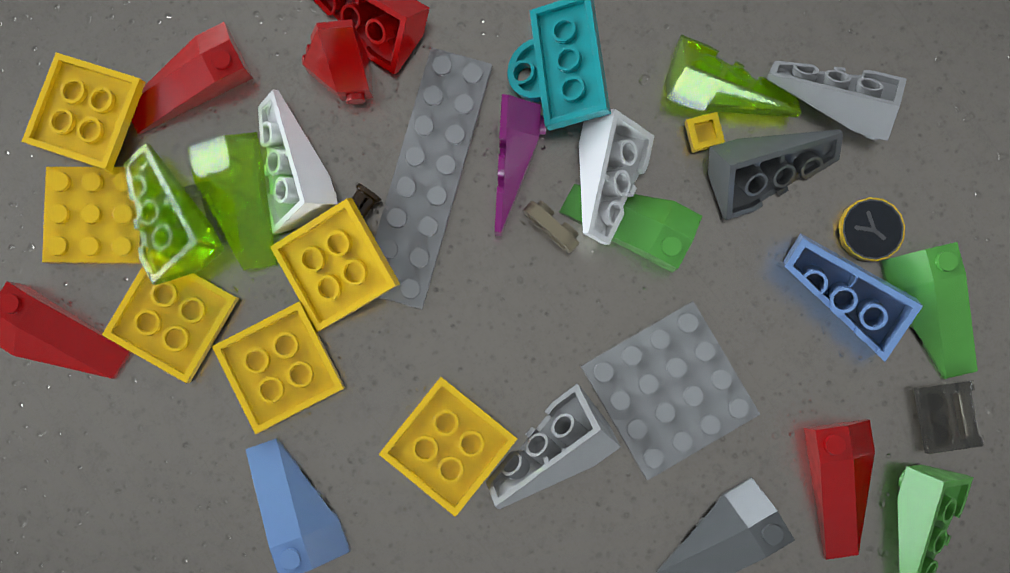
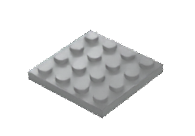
[580,301,760,480]

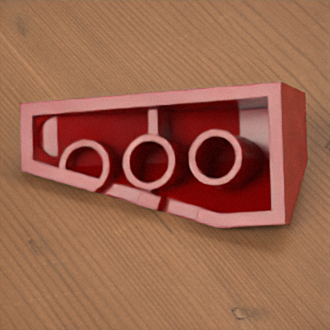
[313,0,430,74]
[131,22,253,135]
[0,281,131,379]

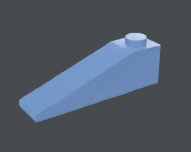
[245,438,350,573]

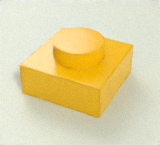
[684,112,725,153]

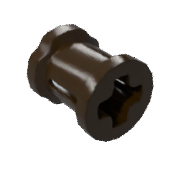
[352,183,382,222]

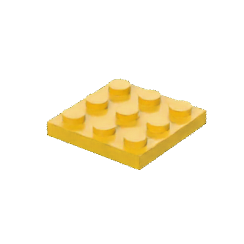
[21,52,146,172]
[42,167,147,264]
[270,198,400,332]
[102,250,239,383]
[212,301,345,434]
[379,377,518,517]

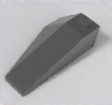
[656,477,795,573]

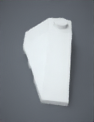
[258,89,338,234]
[579,109,654,245]

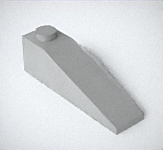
[767,61,907,141]
[486,384,621,509]

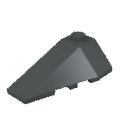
[708,129,844,220]

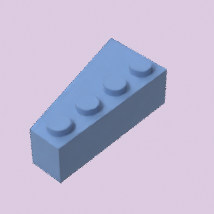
[783,233,923,362]

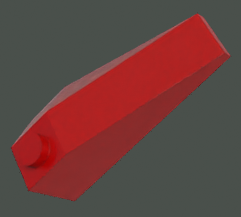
[302,19,373,104]
[804,419,875,560]

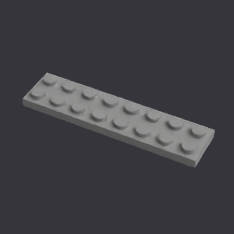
[375,47,493,310]

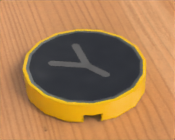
[838,197,905,262]

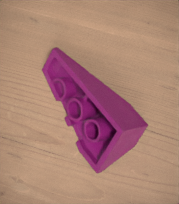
[495,94,546,236]

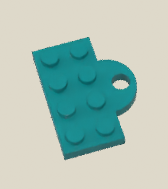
[507,0,611,131]

